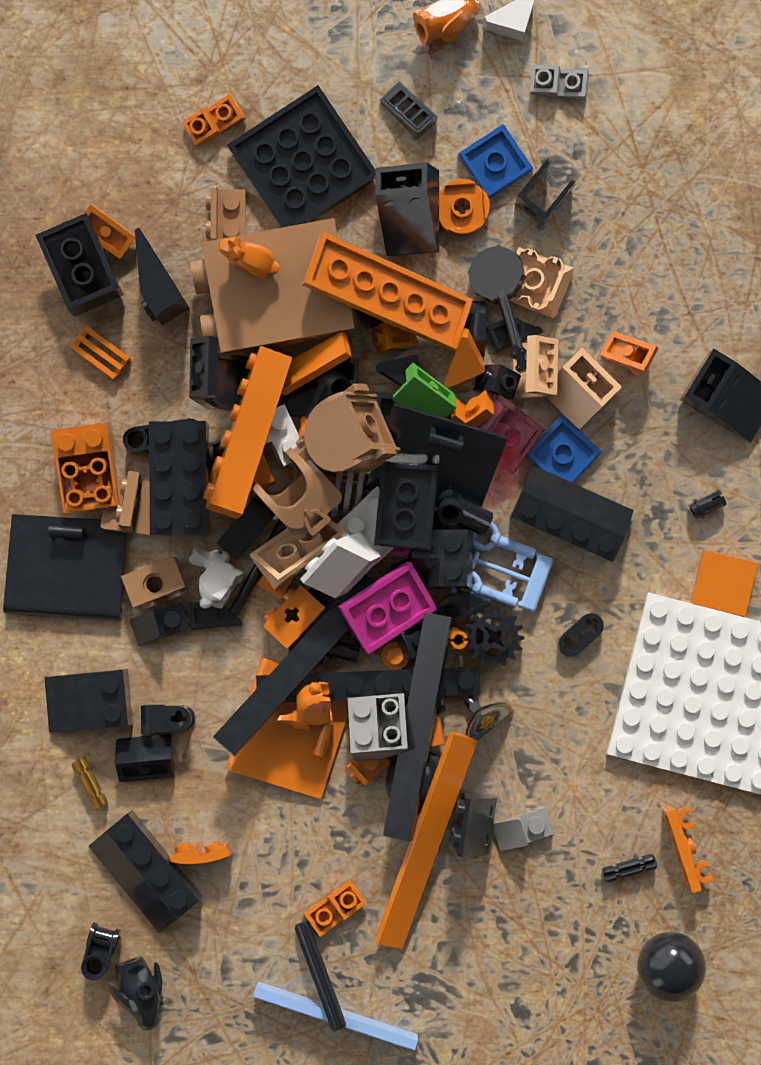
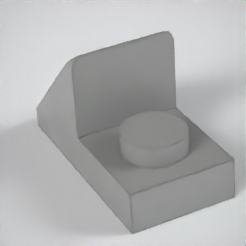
[493,807,554,851]

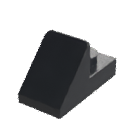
[130,602,190,646]

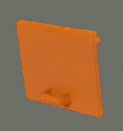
[225,657,349,799]

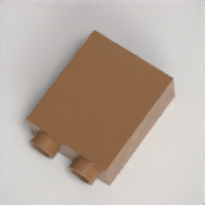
[190,218,355,357]

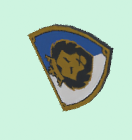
[464,696,514,741]

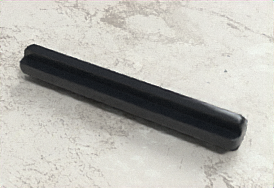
[295,921,346,1032]

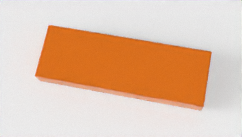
[281,331,352,396]

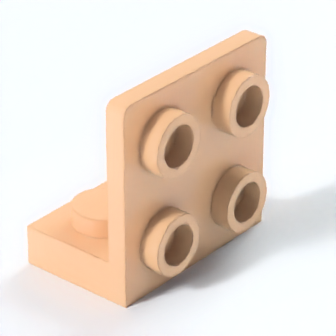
[513,335,559,399]

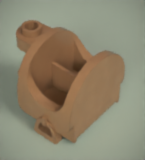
[304,383,401,472]
[251,434,342,540]

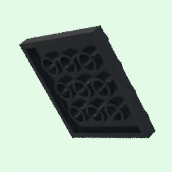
[227,85,375,228]

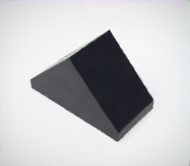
[376,354,420,387]

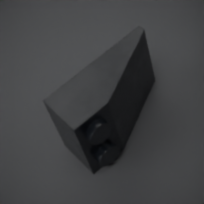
[35,213,124,317]
[134,228,190,325]
[44,669,133,732]

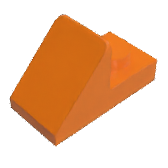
[600,331,659,376]

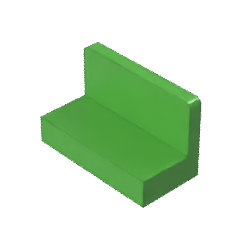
[393,363,456,418]

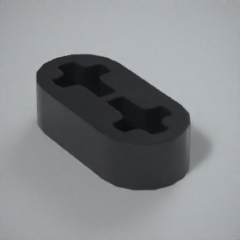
[557,613,604,657]

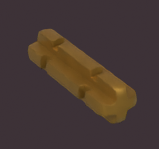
[71,757,108,811]

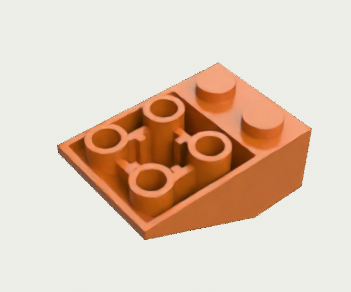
[50,422,119,513]

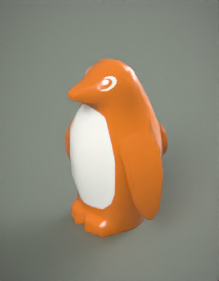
[413,0,481,47]

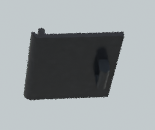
[365,403,508,508]
[3,514,127,621]

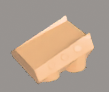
[509,247,573,318]

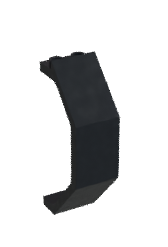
[189,335,359,417]

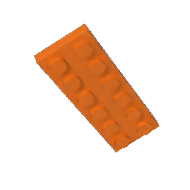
[302,232,473,352]

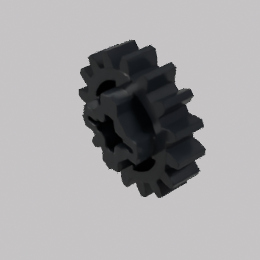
[465,607,525,668]

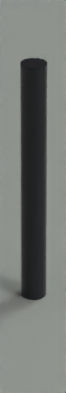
[229,519,287,615]

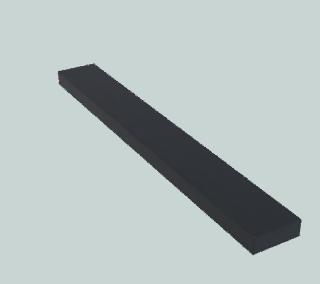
[213,574,375,757]
[383,612,454,842]

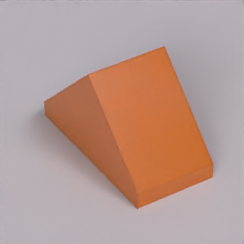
[444,328,485,388]

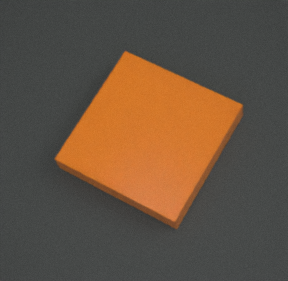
[690,550,758,617]

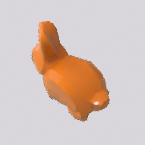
[218,237,280,279]
[274,682,333,731]

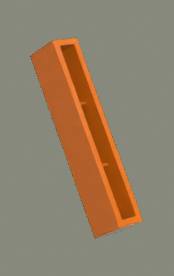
[203,346,292,519]

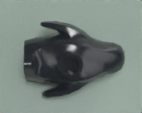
[108,956,163,1031]

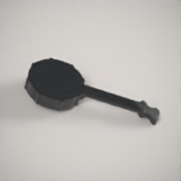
[468,245,527,373]

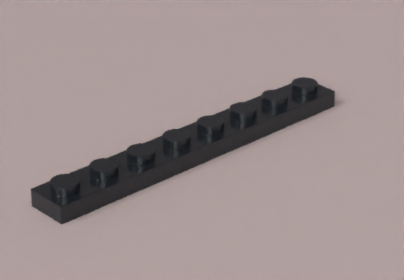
[256,666,480,703]

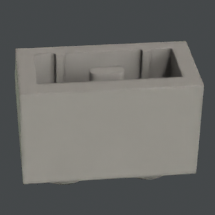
[348,693,408,761]

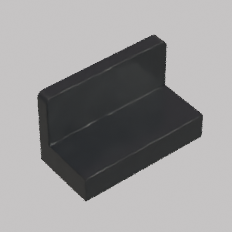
[115,734,175,782]

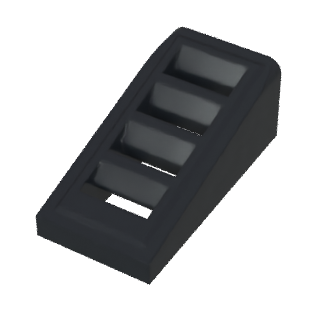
[380,81,437,140]

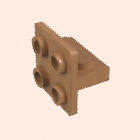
[101,471,154,537]

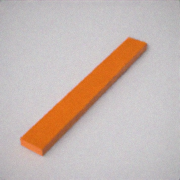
[374,731,478,949]

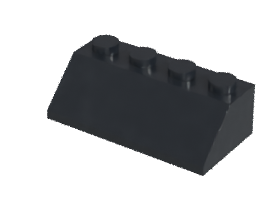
[510,465,634,562]
[88,810,202,933]

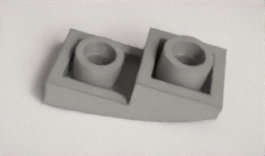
[529,65,589,100]

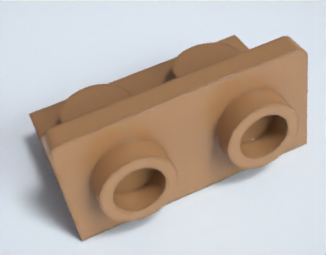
[206,186,246,240]

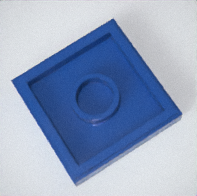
[457,124,534,200]
[524,415,602,483]

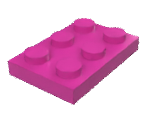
[338,561,437,654]

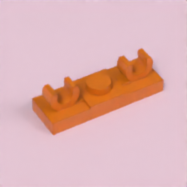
[662,806,714,893]

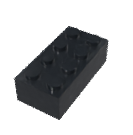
[149,421,210,537]

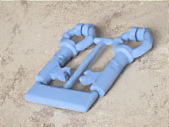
[450,522,554,612]

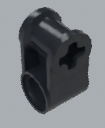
[141,704,196,734]
[81,922,121,981]

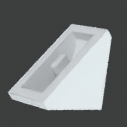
[483,0,534,41]

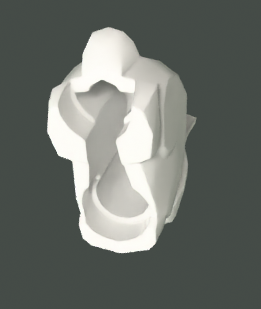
[189,546,244,609]

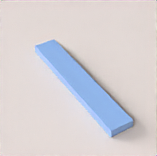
[253,981,418,1051]

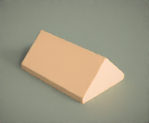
[250,520,346,590]

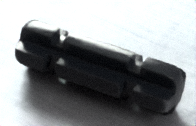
[602,854,657,883]

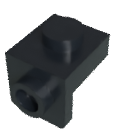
[474,364,521,400]

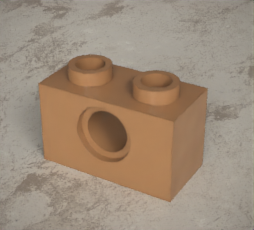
[121,556,188,611]

